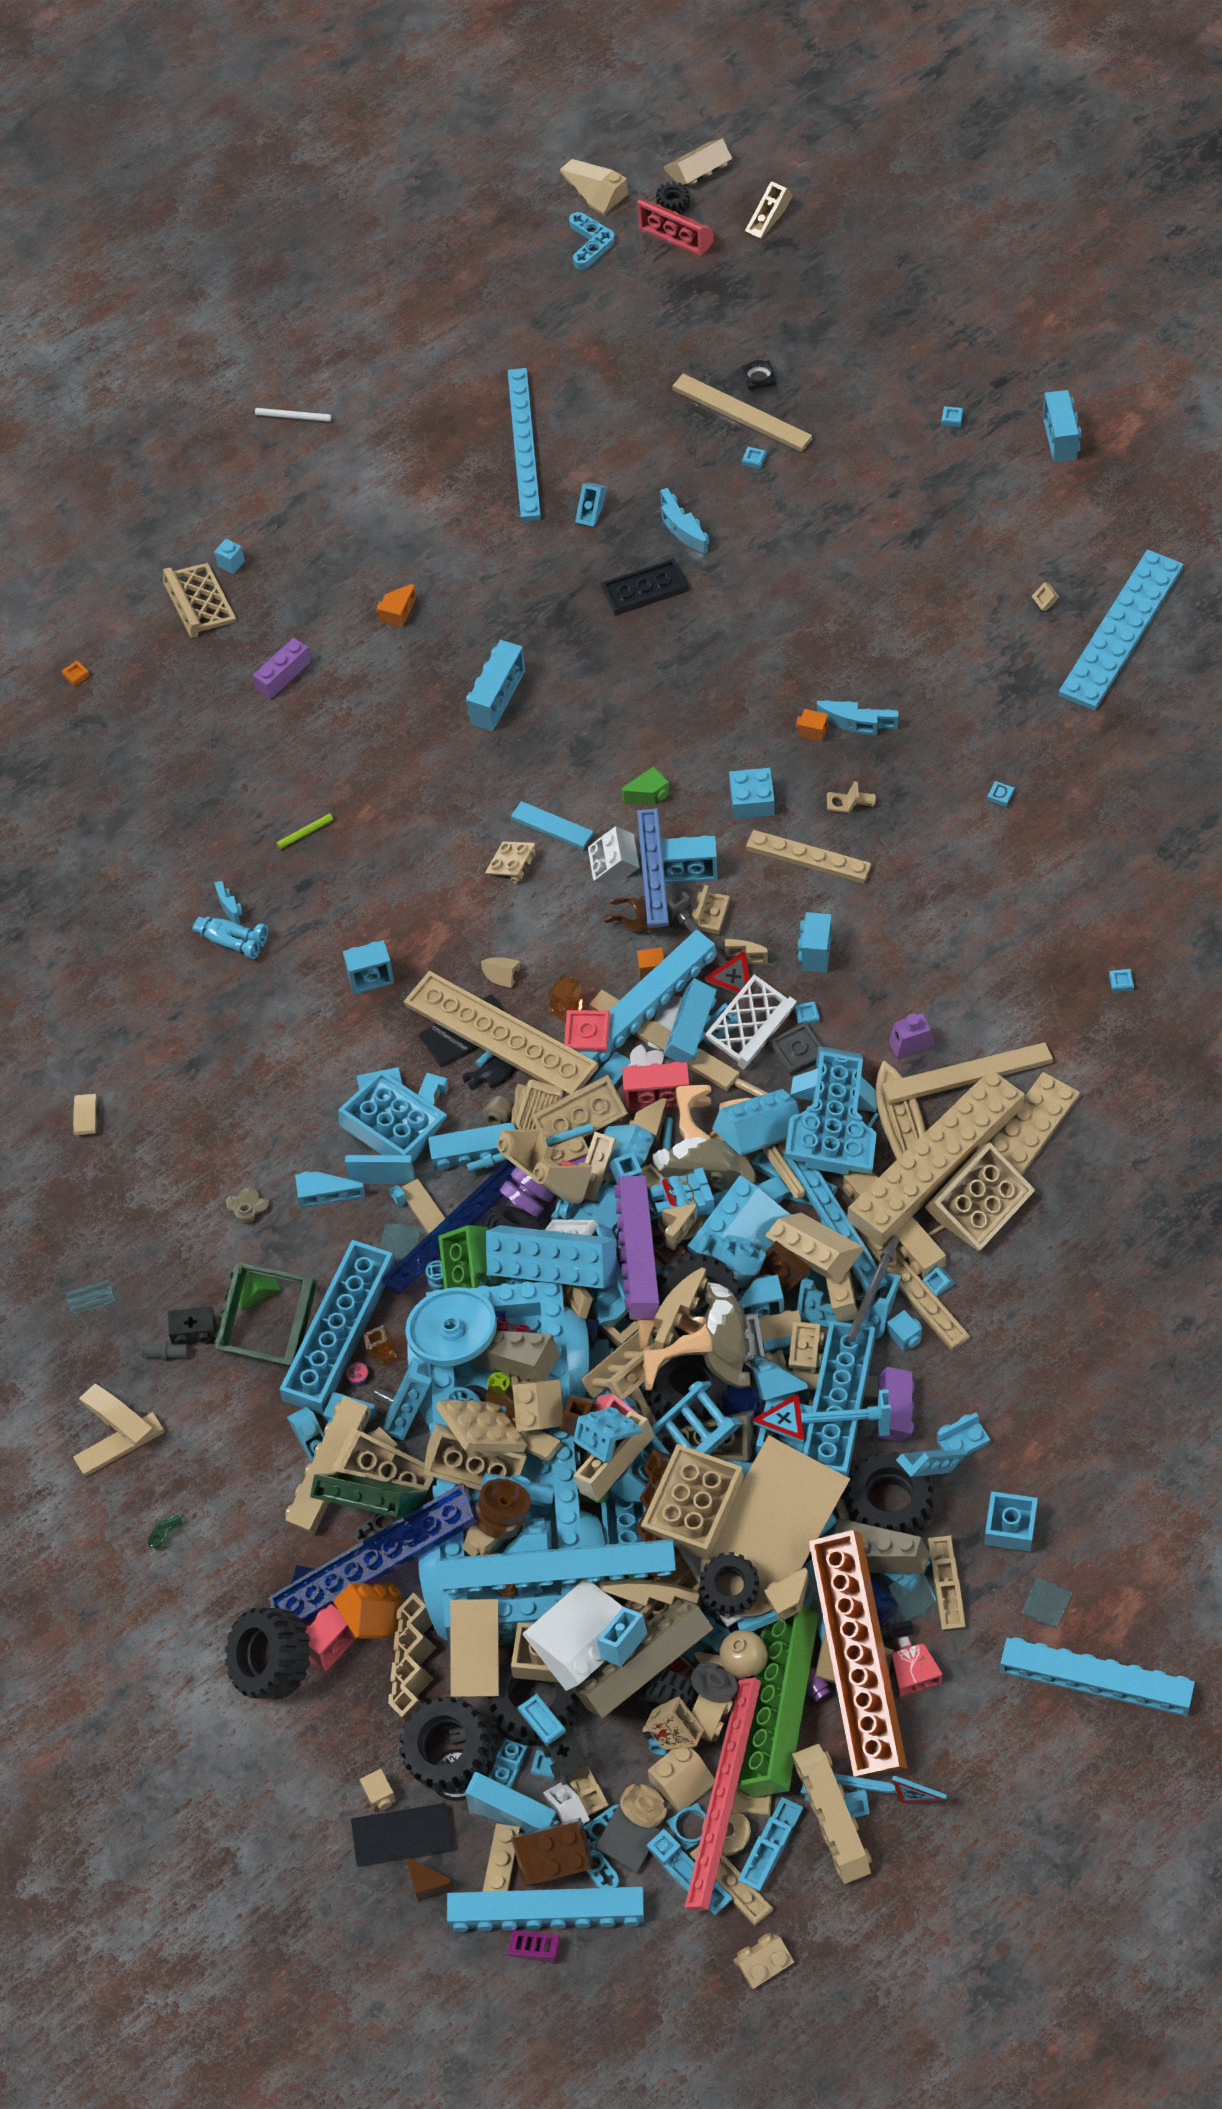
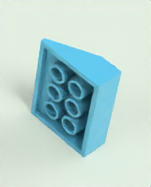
[338,1070,447,1163]
[688,1175,790,1290]

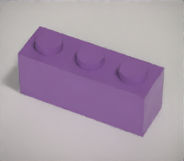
[252,637,311,700]
[877,1367,915,1443]

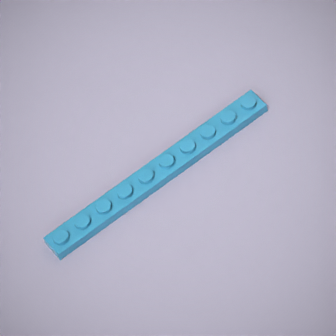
[508,368,541,522]

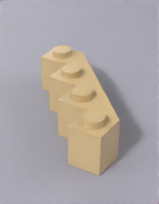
[388,1592,437,1722]
[792,1744,872,1884]

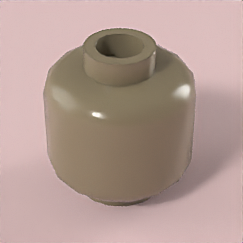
[483,1096,514,1126]

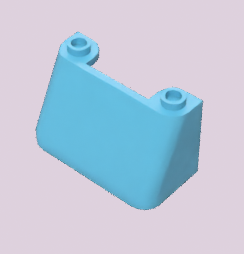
[797,1269,901,1339]

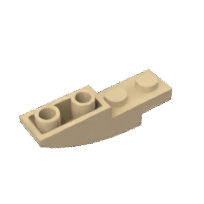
[654,1268,708,1350]

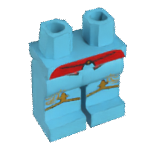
[649,1167,714,1218]

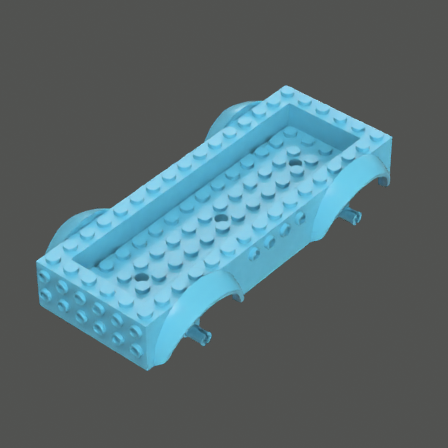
[408,1281,606,1648]

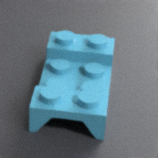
[585,1226,629,1327]

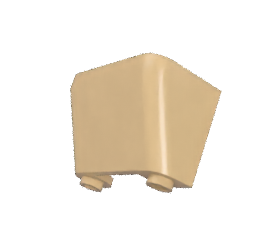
[497,1129,592,1204]

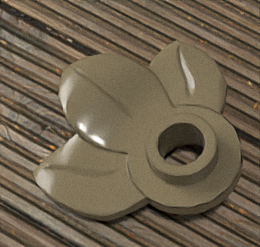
[226,1187,269,1223]

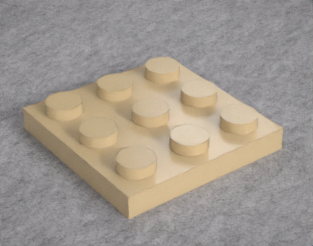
[436,1400,527,1452]

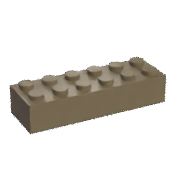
[572,1599,714,1718]

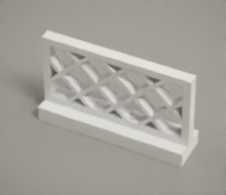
[704,974,797,1070]

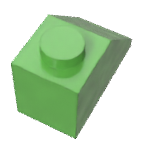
[621,767,670,805]

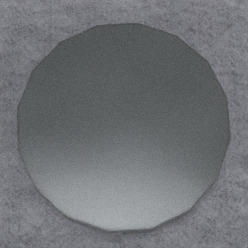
[691,1662,738,1703]

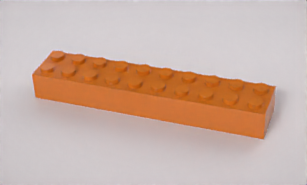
[809,1530,907,1778]

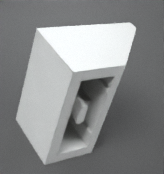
[588,826,640,882]

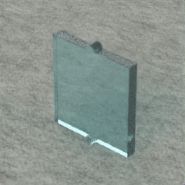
[381,1223,421,1262]
[888,1573,937,1621]
[1021,1577,1073,1629]

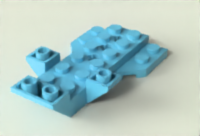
[784,1046,877,1175]

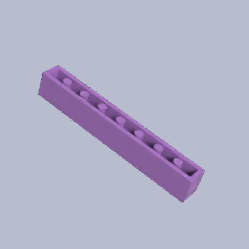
[614,1176,659,1319]

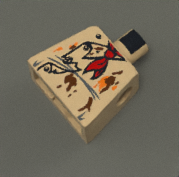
[643,1697,704,1750]

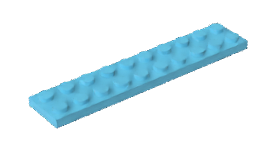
[1058,549,1184,711]

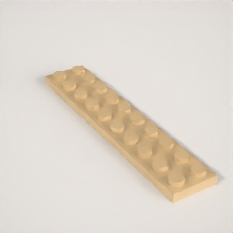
[404,971,599,1096]

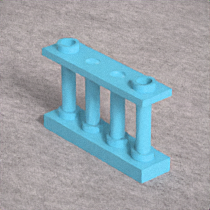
[648,1381,743,1455]

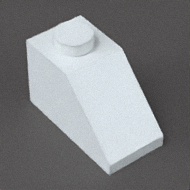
[543,1782,590,1826]

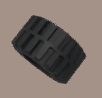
[484,1206,542,1230]
[700,1552,759,1617]
[635,1668,699,1712]

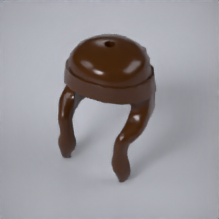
[604,896,657,932]

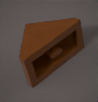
[407,1858,453,1901]

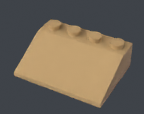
[924,1142,1035,1251]
[641,1444,744,1560]

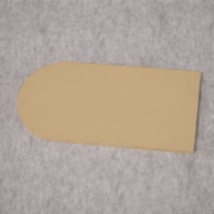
[700,1435,850,1617]

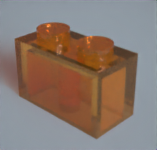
[548,974,583,1023]

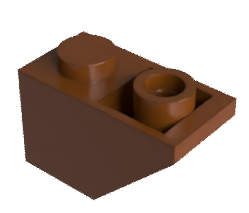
[560,1394,595,1435]

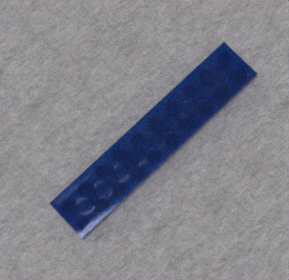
[268,1482,478,1624]

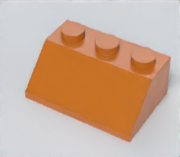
[333,1583,405,1638]

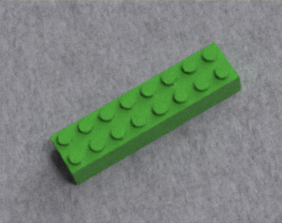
[737,1604,819,1798]

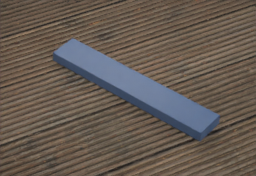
[637,808,669,928]

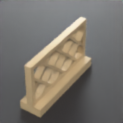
[163,563,236,638]

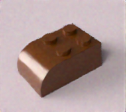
[511,1817,594,1885]

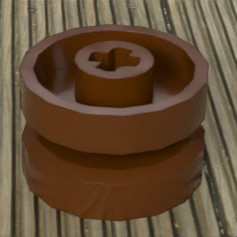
[473,1479,531,1539]

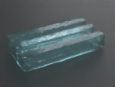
[66,1280,115,1315]

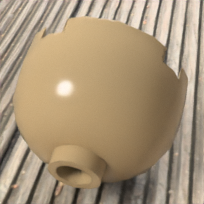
[719,1630,768,1679]

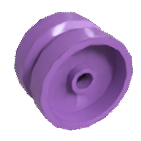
[499,1166,555,1218]

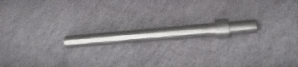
[846,1235,900,1342]

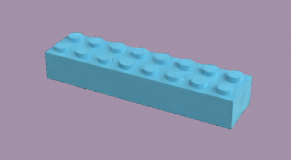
[279,1240,395,1415]
[803,1321,875,1477]

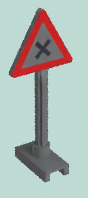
[667,891,752,995]

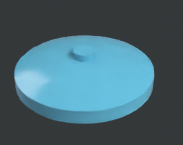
[406,1287,497,1366]

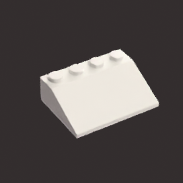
[522,1578,623,1691]

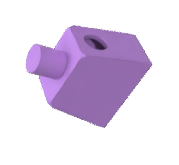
[889,1014,935,1059]

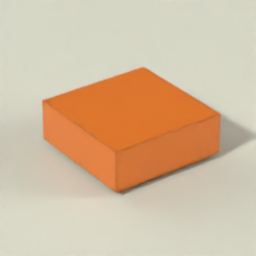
[61,660,90,687]

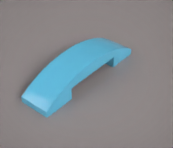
[646,1829,732,1916]

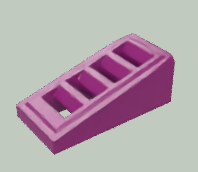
[507,1930,561,1964]

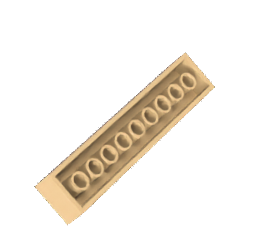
[847,1069,1025,1247]

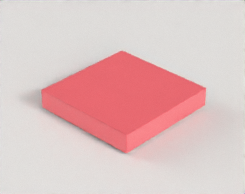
[564,1010,610,1052]

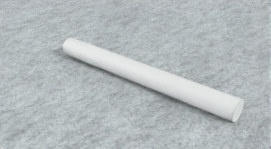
[255,408,332,422]

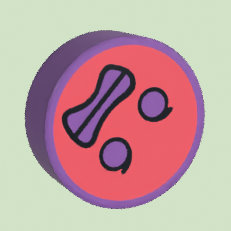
[346,1362,369,1386]

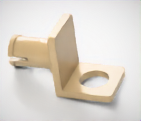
[827,781,876,814]

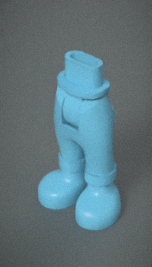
[193,916,268,959]

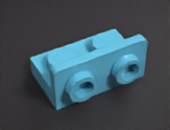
[937,1413,990,1456]

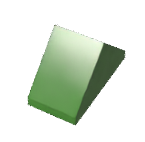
[239,1273,282,1311]

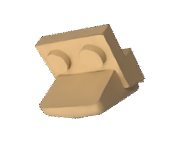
[511,1080,563,1130]

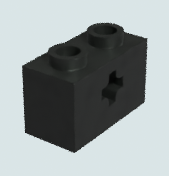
[168,1306,216,1345]
[541,1724,589,1785]

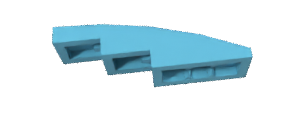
[738,1797,804,1891]

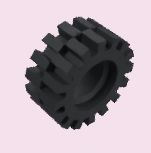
[656,181,690,215]

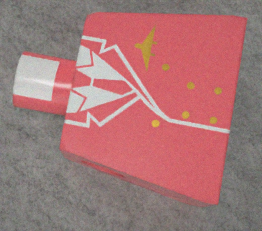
[892,1637,942,1698]

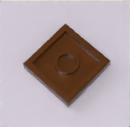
[759,1241,811,1293]

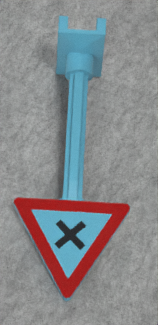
[753,1389,891,1443]

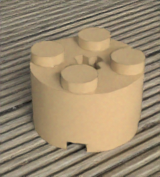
[691,1694,733,1743]

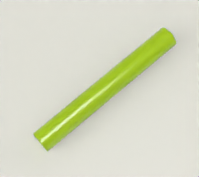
[276,813,334,850]

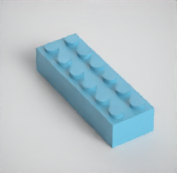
[486,1225,617,1289]

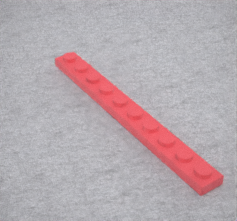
[684,1678,761,1911]

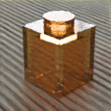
[363,1325,398,1365]

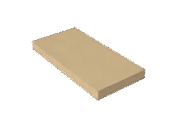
[530,1075,628,1147]
[450,1599,499,1697]

